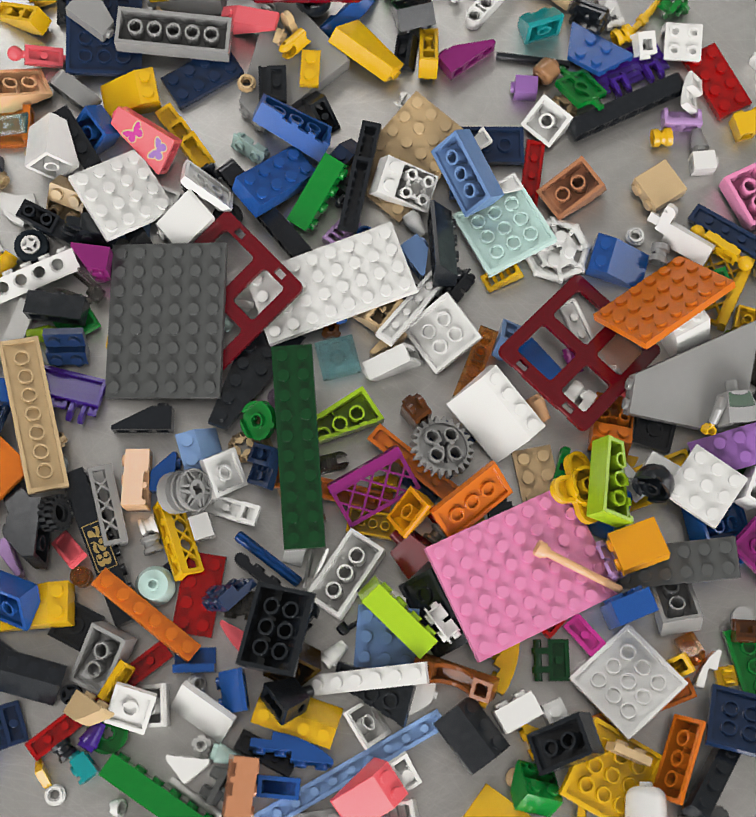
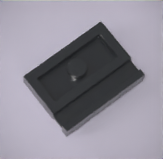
[258,65,287,103]

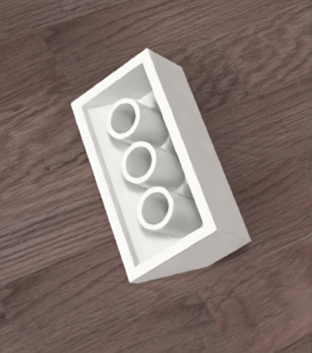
[307,528,386,621]

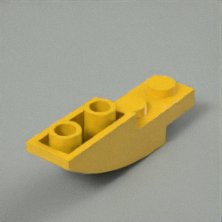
[478,643,520,709]

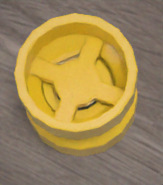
[610,23,635,47]
[650,127,673,148]

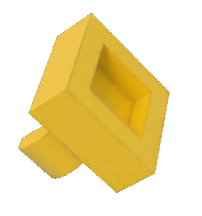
[713,665,739,687]

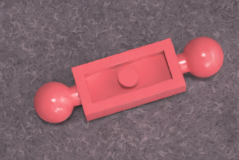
[7,44,66,69]

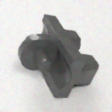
[199,766,228,807]

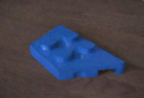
[567,22,634,77]

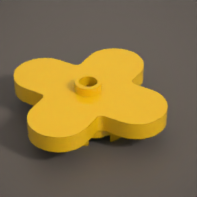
[550,451,598,525]

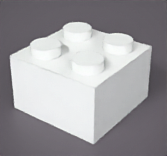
[491,689,544,734]

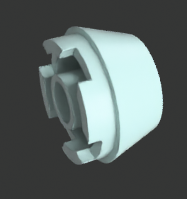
[135,566,176,607]

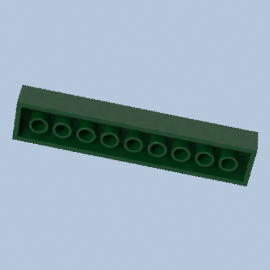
[271,344,326,551]

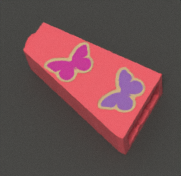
[110,106,182,174]

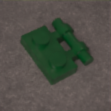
[531,639,570,681]

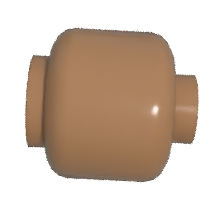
[532,57,560,85]

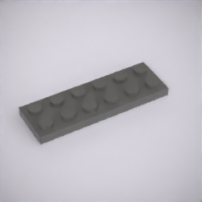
[616,536,741,590]

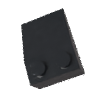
[526,712,605,776]

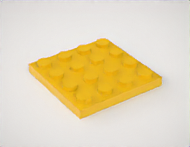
[559,717,662,817]

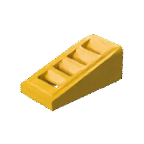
[480,264,525,293]

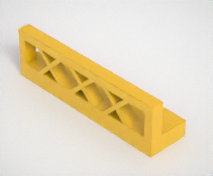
[152,501,204,581]

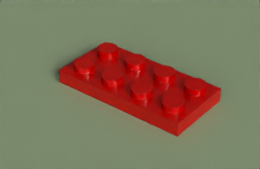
[682,42,752,121]
[173,551,227,638]

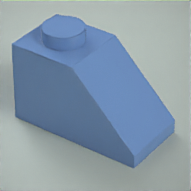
[400,234,429,281]
[491,319,521,361]

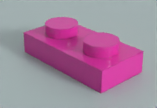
[562,613,606,657]

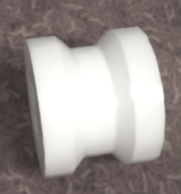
[138,514,160,537]

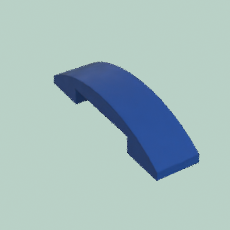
[319,0,375,38]

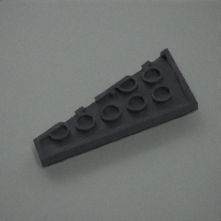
[208,318,306,430]

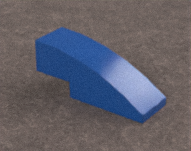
[256,774,301,801]

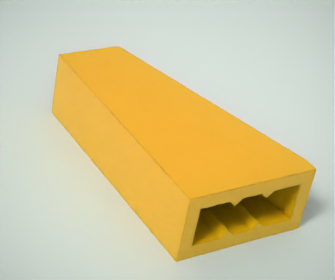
[328,19,404,82]

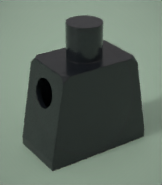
[260,678,314,725]

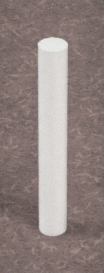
[168,776,222,817]

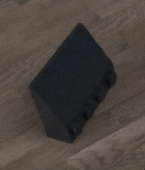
[235,582,316,677]

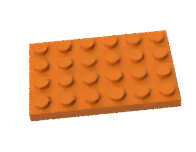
[593,255,736,350]

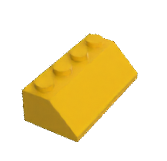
[250,682,343,749]

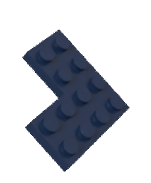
[161,51,244,110]
[449,127,524,200]

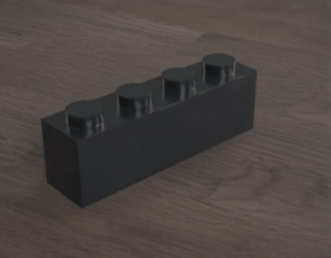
[681,747,741,817]

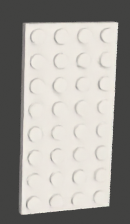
[249,222,418,347]

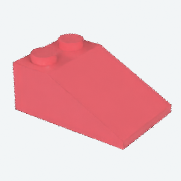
[330,757,408,817]

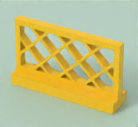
[704,252,755,332]

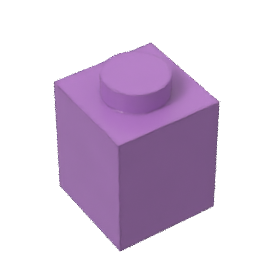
[510,75,538,102]

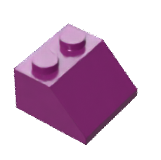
[70,242,113,283]

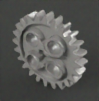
[409,416,474,479]

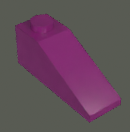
[438,39,496,81]

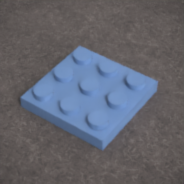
[354,604,420,668]

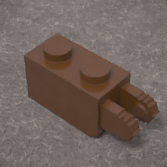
[400,393,432,430]

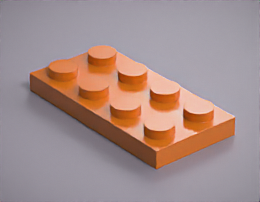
[429,460,513,538]

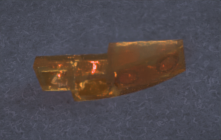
[452,325,499,398]

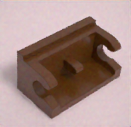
[731,619,756,643]

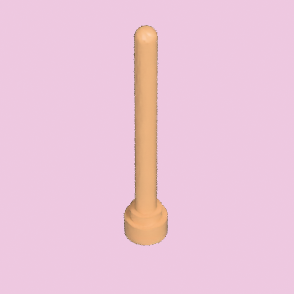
[533,540,623,593]

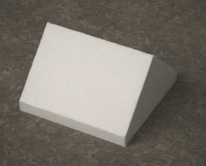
[520,94,573,148]
[137,683,171,728]
[343,701,392,750]
[166,754,213,784]

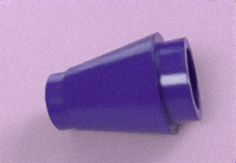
[77,722,106,753]

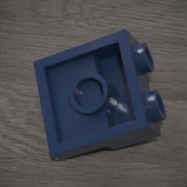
[42,328,90,367]
[202,578,257,612]

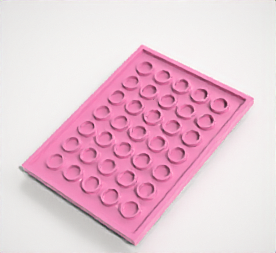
[424,490,619,663]

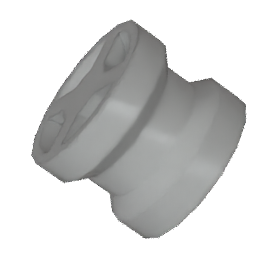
[140,533,164,556]

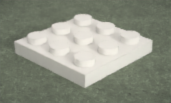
[405,292,483,375]
[669,444,748,529]

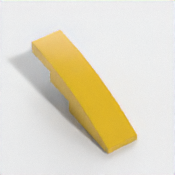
[154,102,215,168]

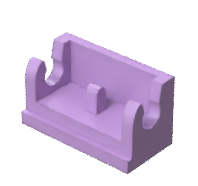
[661,108,703,132]

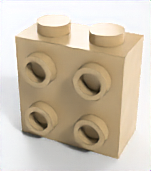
[631,159,687,213]

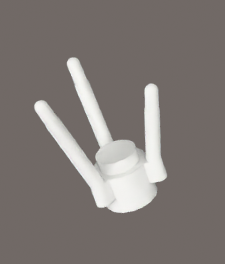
[302,548,329,590]

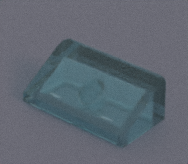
[0,112,28,136]

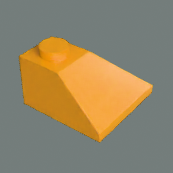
[386,486,435,539]

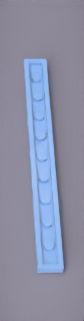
[254,709,442,817]

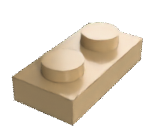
[605,739,653,766]

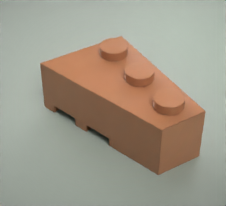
[221,754,260,817]

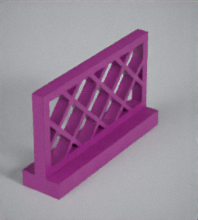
[326,445,421,528]

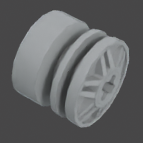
[156,468,212,514]

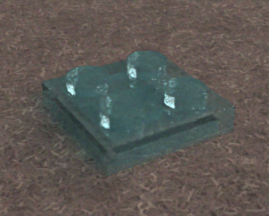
[314,334,362,381]

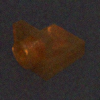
[674,631,705,666]

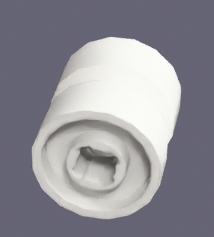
[564,379,598,411]

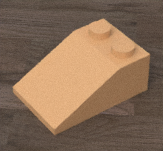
[0,68,53,113]

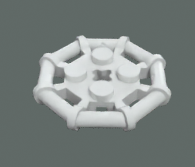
[525,216,592,285]

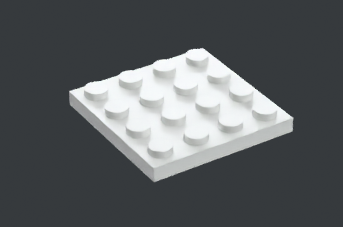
[68,149,173,242]
[569,624,688,741]

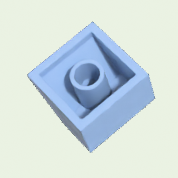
[175,428,222,471]

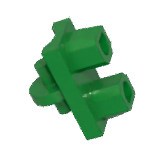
[657,0,690,20]

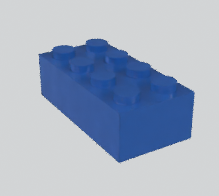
[232,146,315,218]

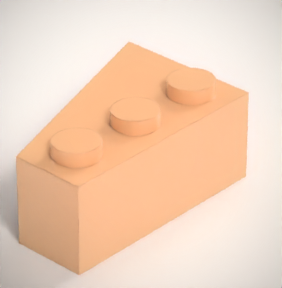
[120,449,153,512]

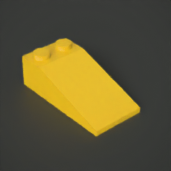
[0,580,75,632]

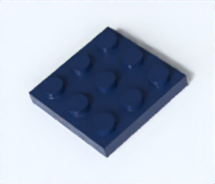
[704,684,756,757]

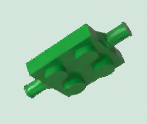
[554,65,607,111]

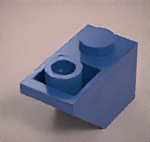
[149,452,182,494]

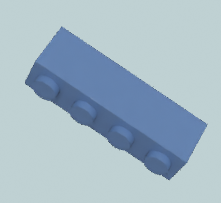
[431,129,505,217]

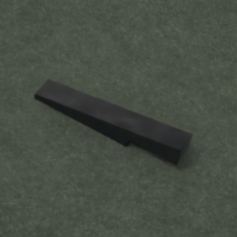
[338,120,381,234]

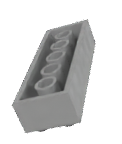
[114,6,233,62]

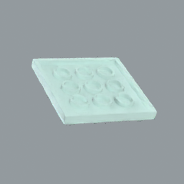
[452,186,557,278]

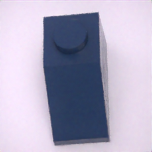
[330,138,357,169]

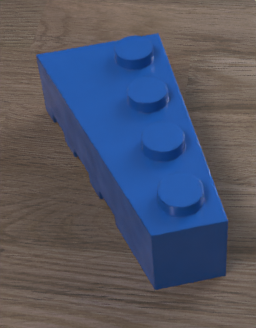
[252,93,332,162]

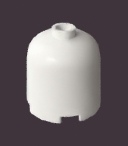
[625,781,667,817]

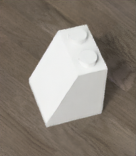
[24,112,79,180]
[156,190,215,244]
[660,310,710,357]

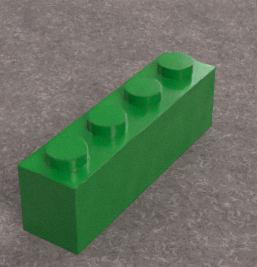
[286,152,348,232]

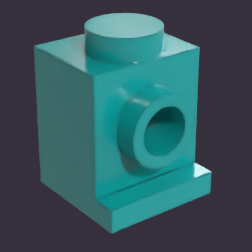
[69,750,101,785]

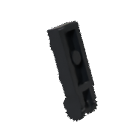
[234,552,282,586]

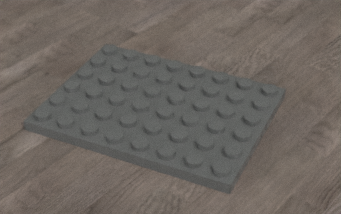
[104,242,228,399]

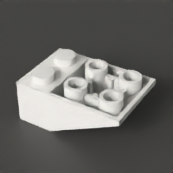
[369,155,439,213]

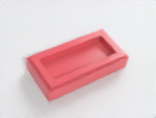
[50,530,88,570]

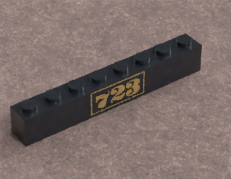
[64,467,135,628]

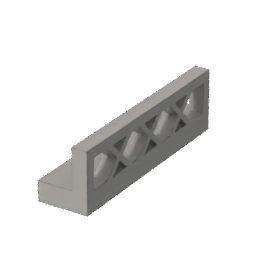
[87,464,129,547]

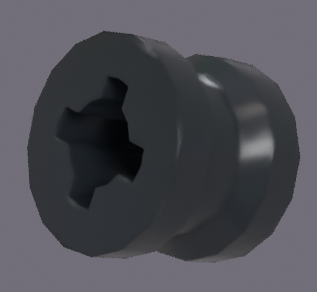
[60,684,84,705]
[51,737,78,764]

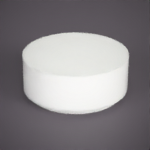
[731,606,753,620]

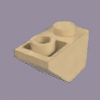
[63,690,115,727]

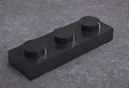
[233,729,294,777]

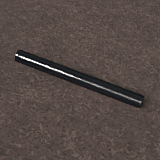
[496,52,570,68]

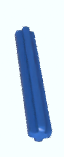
[234,531,302,587]

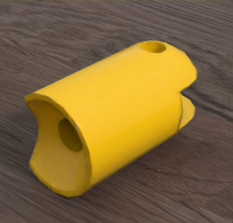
[279,28,311,59]

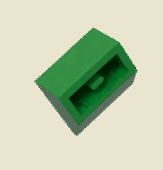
[510,759,563,817]

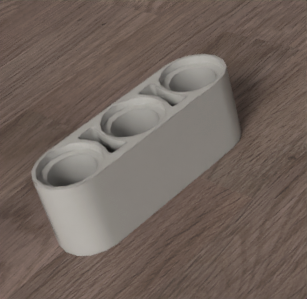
[48,69,102,111]

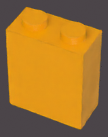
[605,516,670,576]

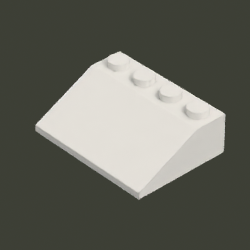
[446,365,546,464]

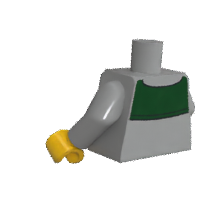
[700,380,756,436]

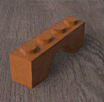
[414,653,500,704]

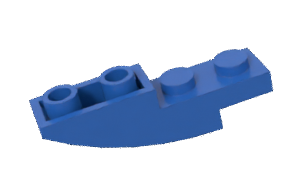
[249,732,334,771]

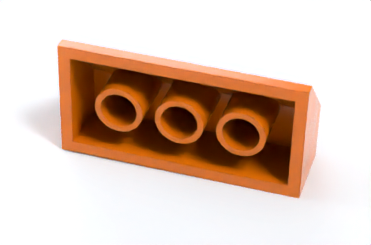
[653,714,707,806]

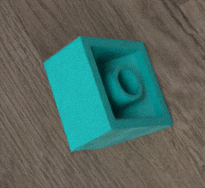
[517,7,564,45]

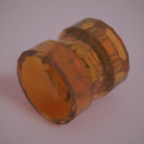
[70,566,94,588]

